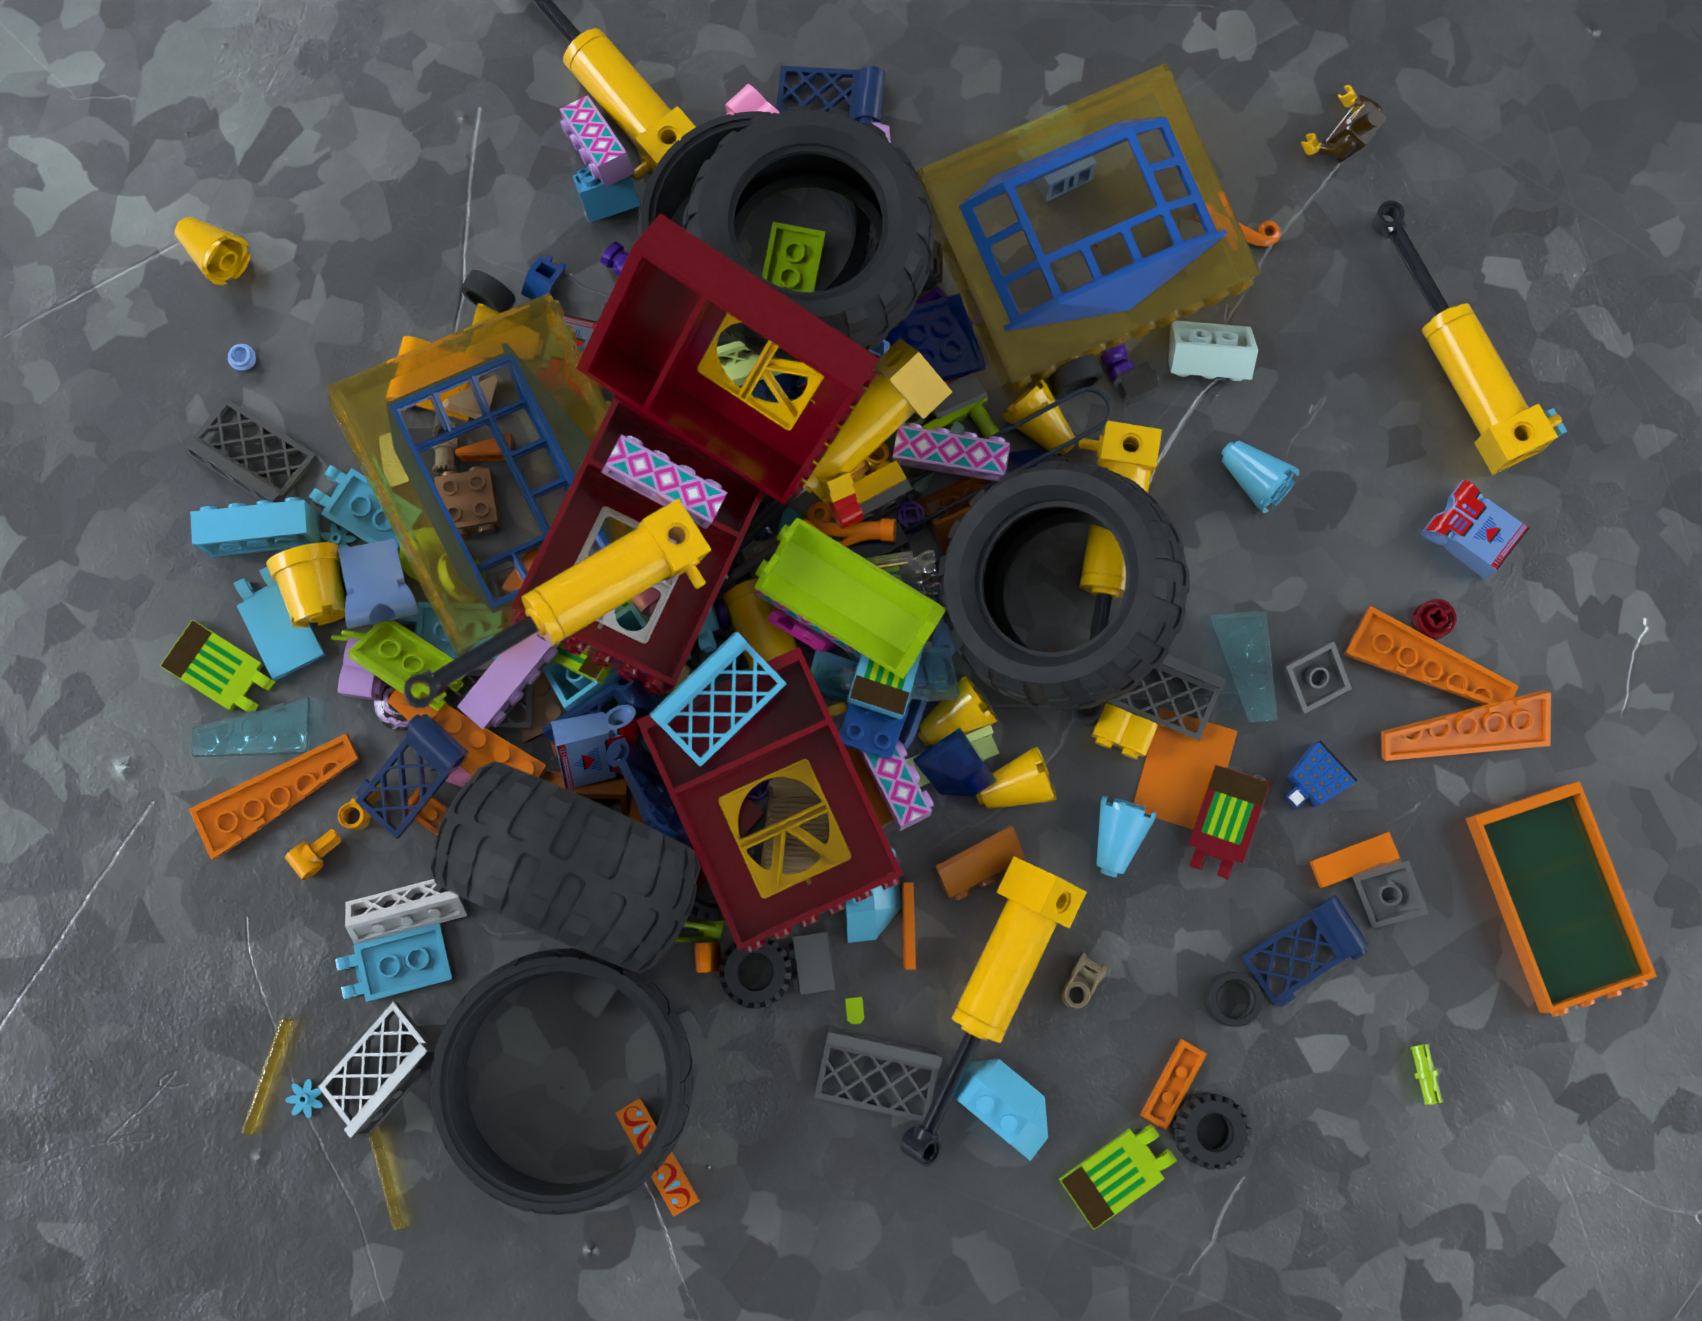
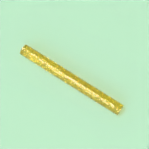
[241,1018,292,1135]
[369,1126,405,1231]

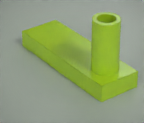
[922,398,1000,439]

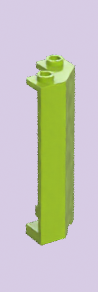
[754,517,946,679]

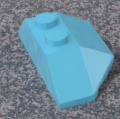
[843,848,902,943]
[940,1059,1048,1161]

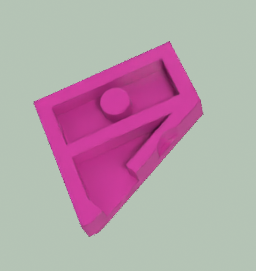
[767,610,838,652]

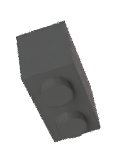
[788,932,835,995]

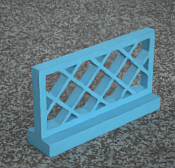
[650,632,786,767]

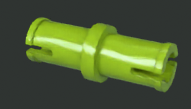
[1410,1044,1443,1105]

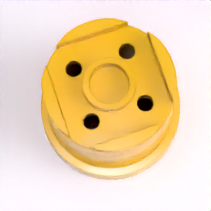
[266,542,346,628]

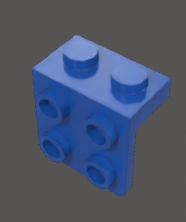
[839,703,909,759]

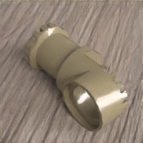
[432,421,460,475]

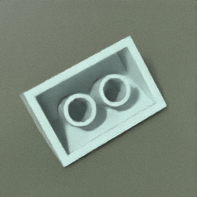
[1168,320,1258,381]

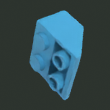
[572,167,640,223]

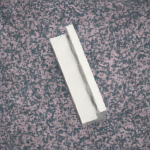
[345,879,467,945]

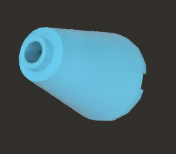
[1221,441,1300,513]
[1096,795,1157,877]

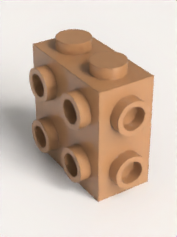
[434,466,502,538]

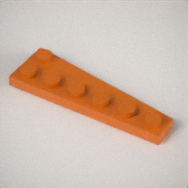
[1343,606,1519,705]
[387,689,548,778]
[1381,690,1551,761]
[189,733,360,860]

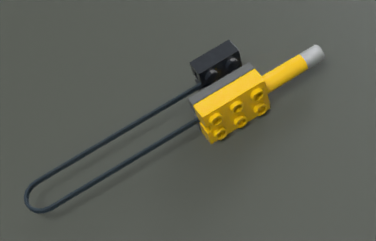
[753,387,1112,564]

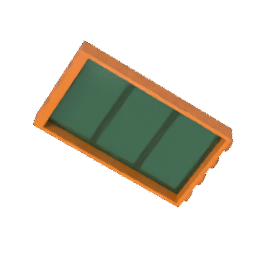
[1465,781,1657,1017]

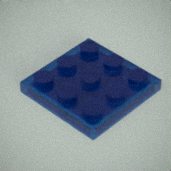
[888,293,986,381]

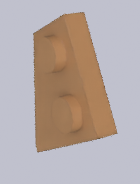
[521,672,568,744]

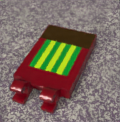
[1188,765,1271,880]

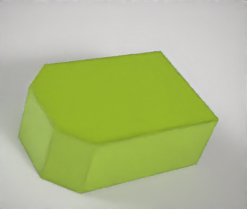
[845,997,865,1024]

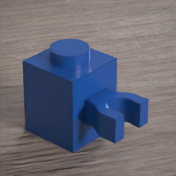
[521,255,566,307]

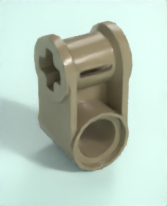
[1060,952,1108,1009]

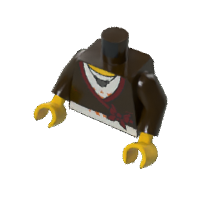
[1301,85,1386,162]

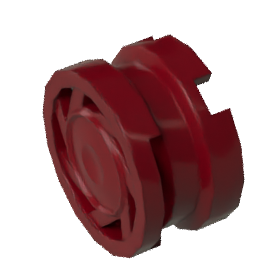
[1411,599,1457,640]

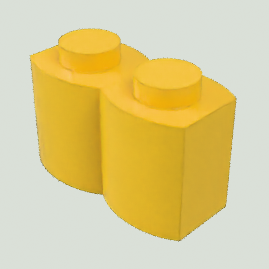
[1091,703,1158,760]

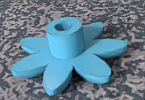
[320,523,356,549]
[285,1079,323,1118]

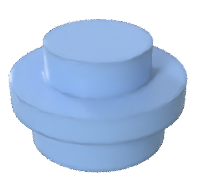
[228,344,256,371]

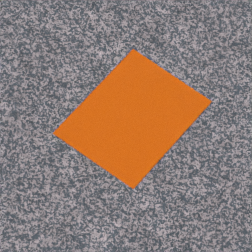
[1133,707,1238,829]

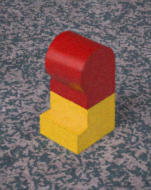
[818,471,864,529]

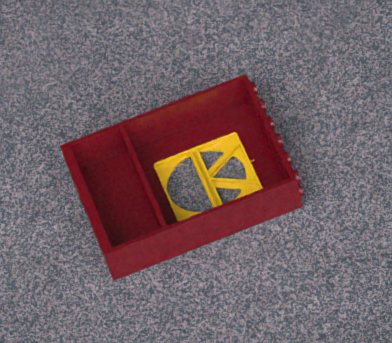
[576,213,879,505]
[636,647,903,953]

